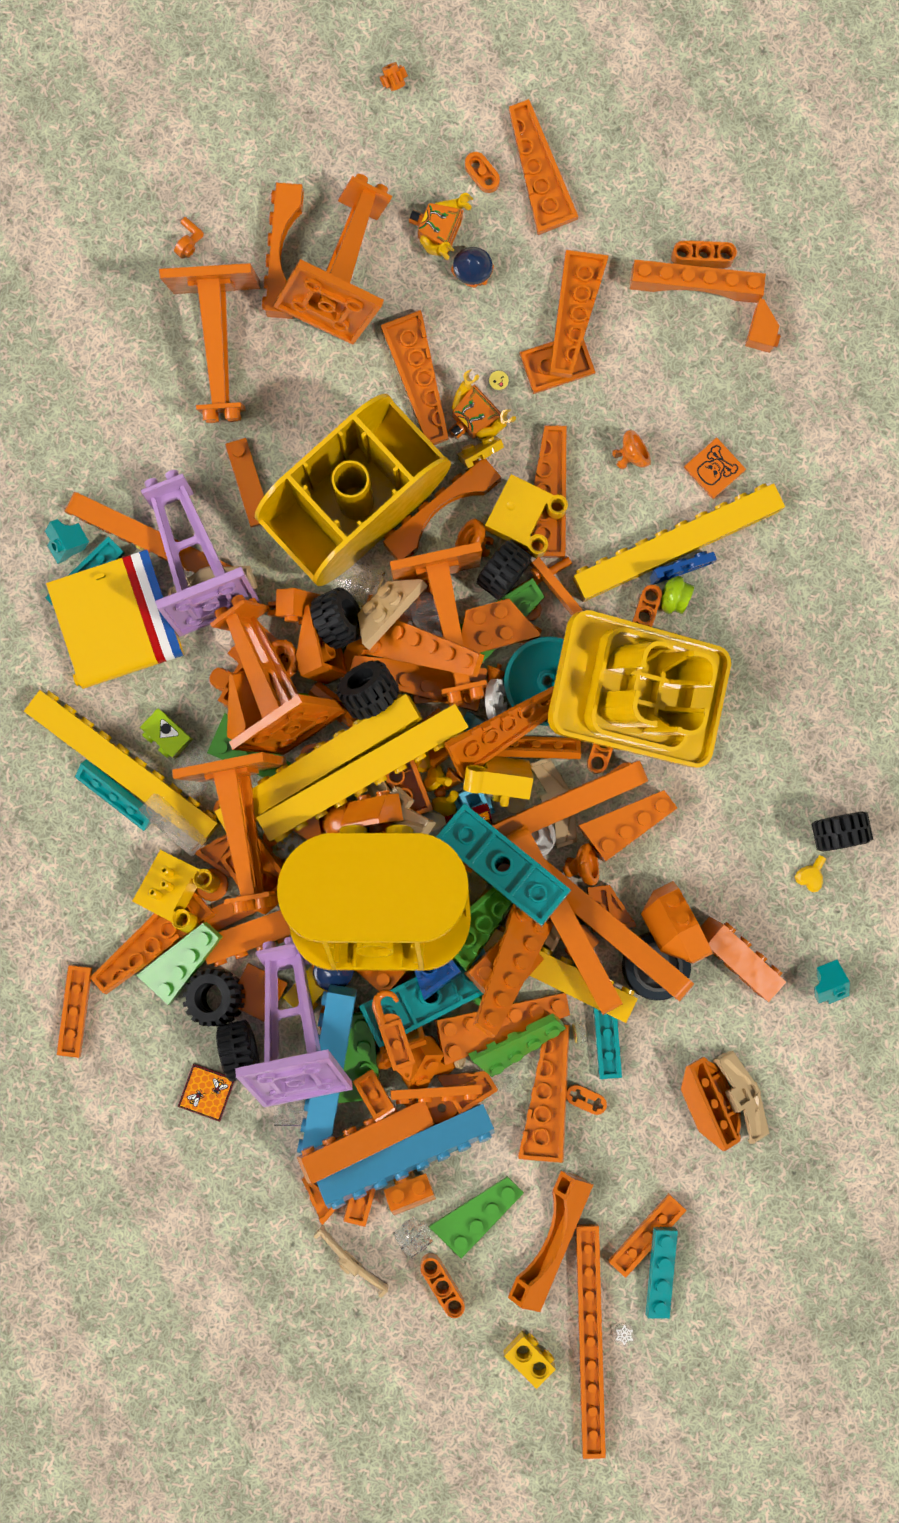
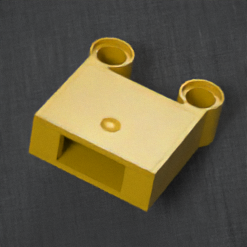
[485,474,568,558]
[463,756,533,807]
[132,850,220,933]

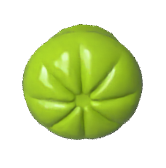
[661,576,694,614]

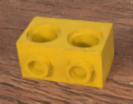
[503,1331,556,1389]

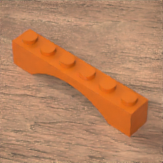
[262,182,304,319]
[630,260,766,303]
[383,459,501,560]
[508,1171,593,1312]

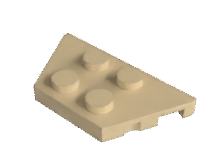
[358,579,428,650]

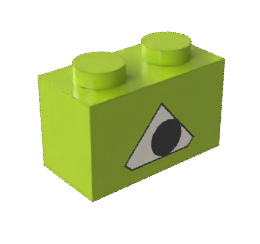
[139,708,193,759]

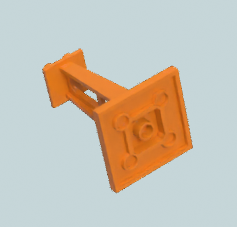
[273,174,392,344]
[159,263,260,423]
[390,542,487,706]
[210,595,348,755]
[172,752,287,913]

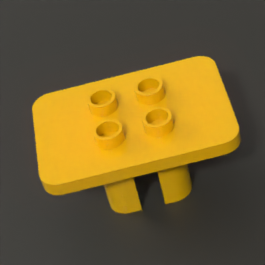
[548,610,731,768]

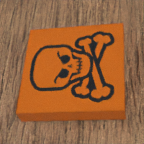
[684,437,746,499]

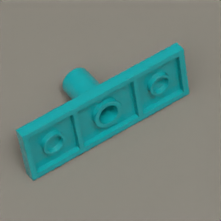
[436,803,571,927]
[359,948,485,1048]

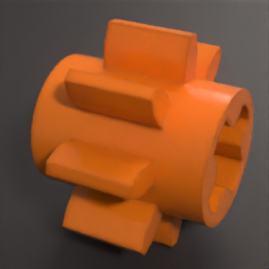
[379,62,408,91]

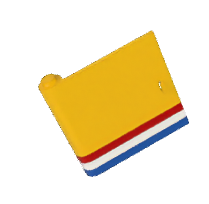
[46,550,184,689]

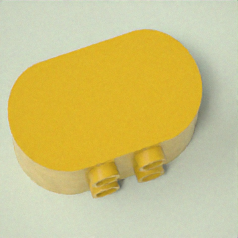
[255,394,451,586]
[277,825,471,971]

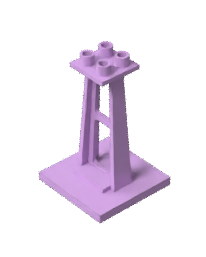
[141,470,261,637]
[235,937,353,1107]

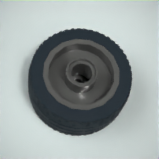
[622,932,691,1001]

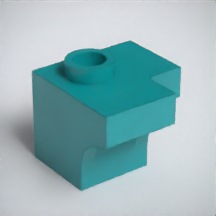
[45,519,89,564]
[814,959,850,1004]

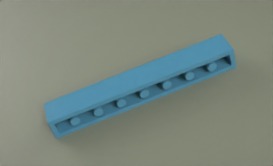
[297,984,357,1155]
[317,1104,495,1209]

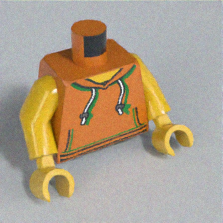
[409,192,473,260]
[449,369,516,439]

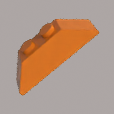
[641,881,713,964]
[681,1057,741,1151]

